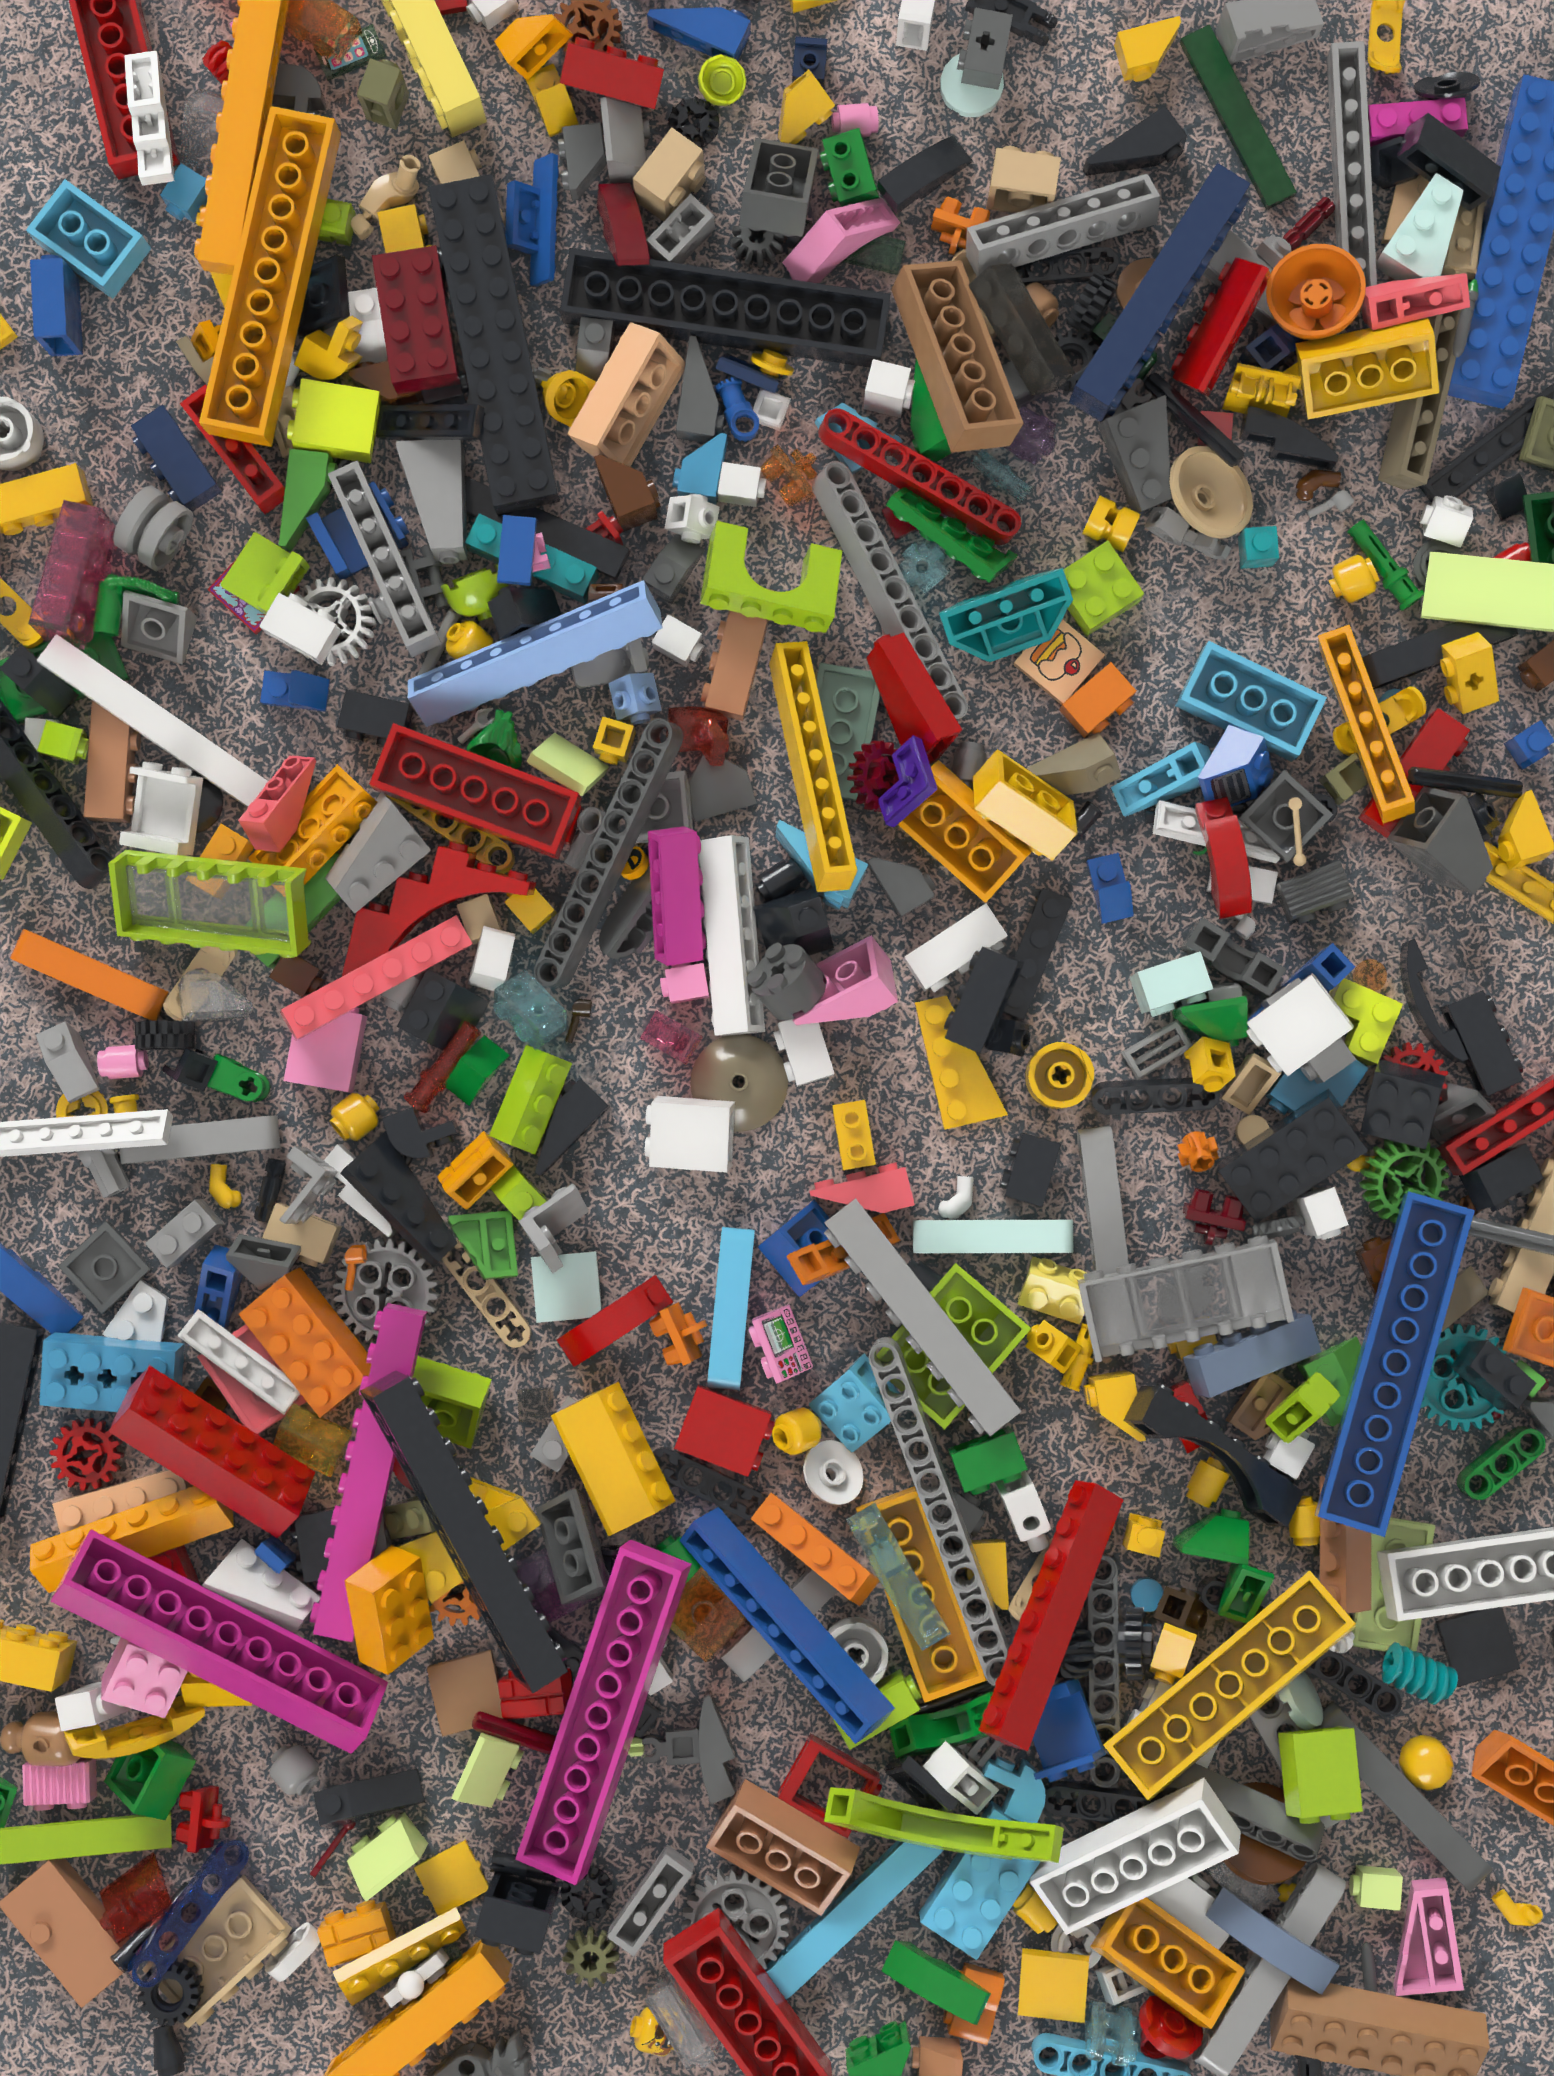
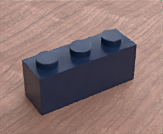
[131,405,222,512]

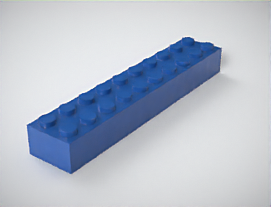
[1448,74,1554,409]
[1315,1191,1475,1537]

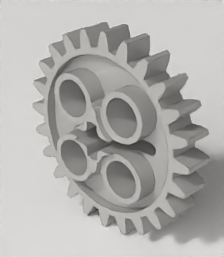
[333,1237,441,1341]
[682,1866,790,1970]

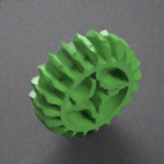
[1359,1139,1450,1224]

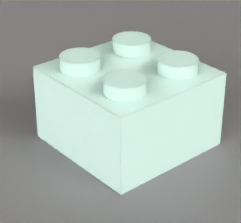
[1129,951,1213,1017]

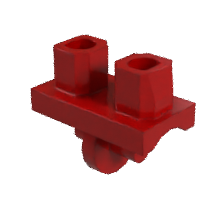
[175,1785,231,1853]

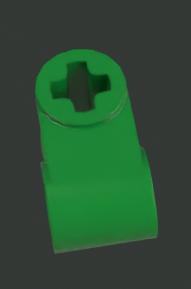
[207,1053,271,1102]

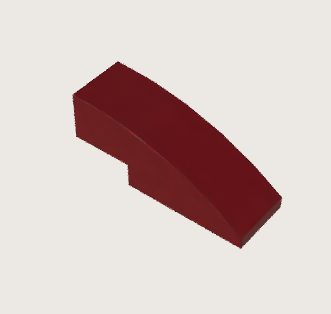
[597,183,650,266]

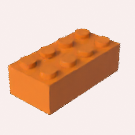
[238,1267,371,1418]

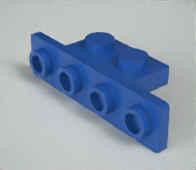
[505,153,559,287]

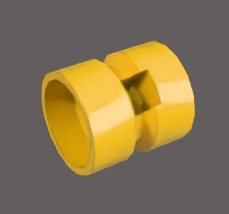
[1082,495,1141,553]

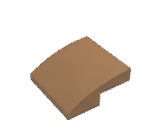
[427,1649,503,1737]

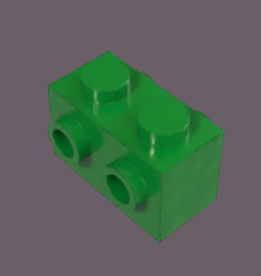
[819,128,879,207]

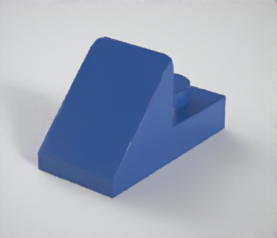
[260,670,330,712]
[1086,852,1134,924]

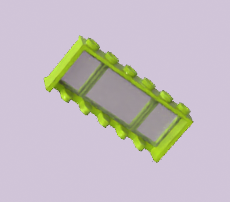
[108,850,311,958]

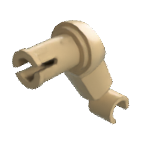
[351,155,421,240]

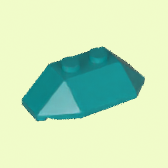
[939,568,1073,662]

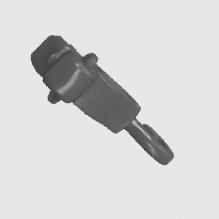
[427,2029,532,2076]

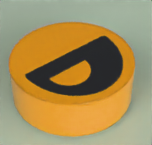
[621,846,649,880]

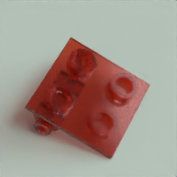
[99,1852,172,1945]

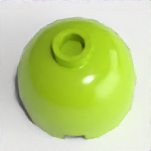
[441,564,508,621]

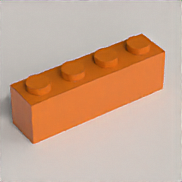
[751,1493,880,1606]

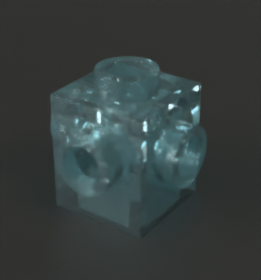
[900,540,951,594]

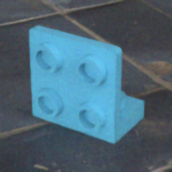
[809,1353,900,1452]

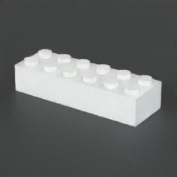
[1377,1527,1554,1621]
[1030,1778,1241,1935]

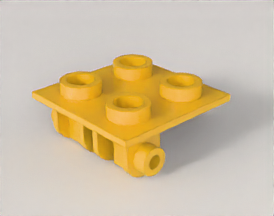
[1222,363,1302,418]

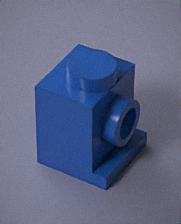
[1504,720,1554,771]

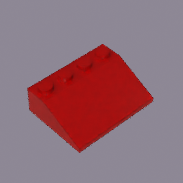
[1171,257,1271,397]

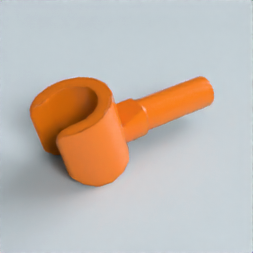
[344,1245,367,1291]

